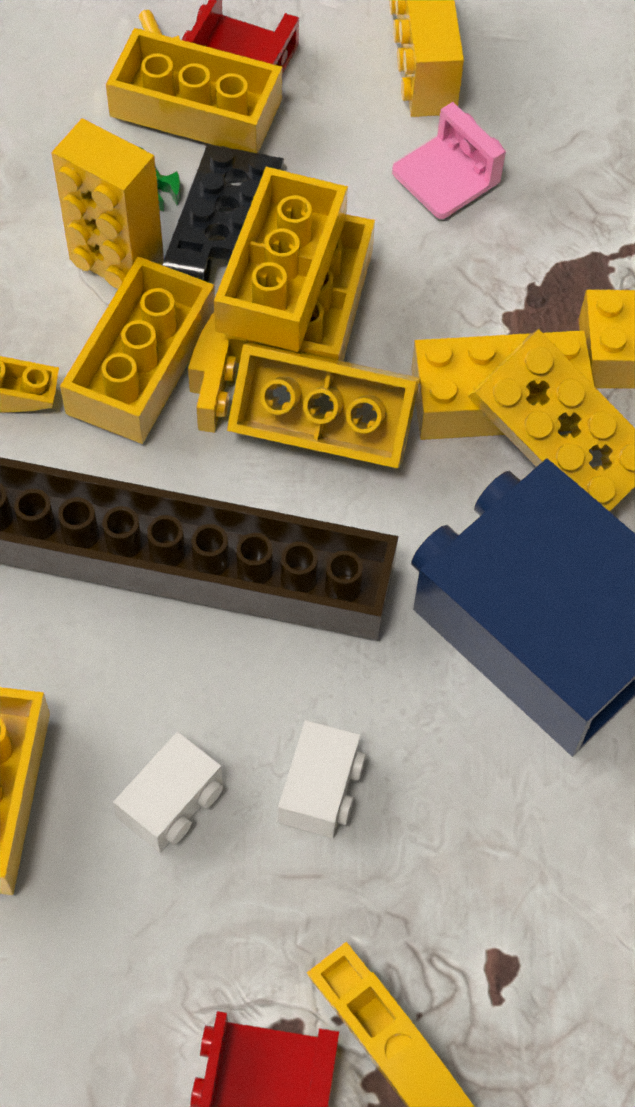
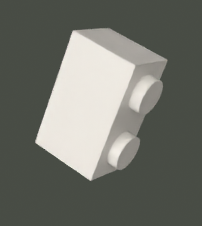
[278,720,366,838]
[113,731,223,853]

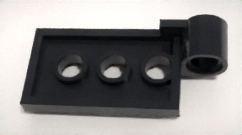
[163,144,284,282]

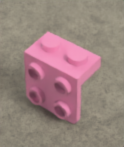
[392,102,506,219]

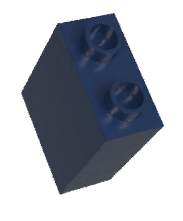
[411,458,635,757]

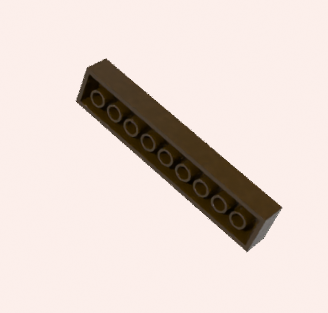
[0,457,399,640]

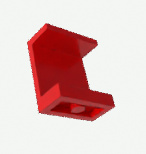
[182,0,299,75]
[190,1011,339,1107]

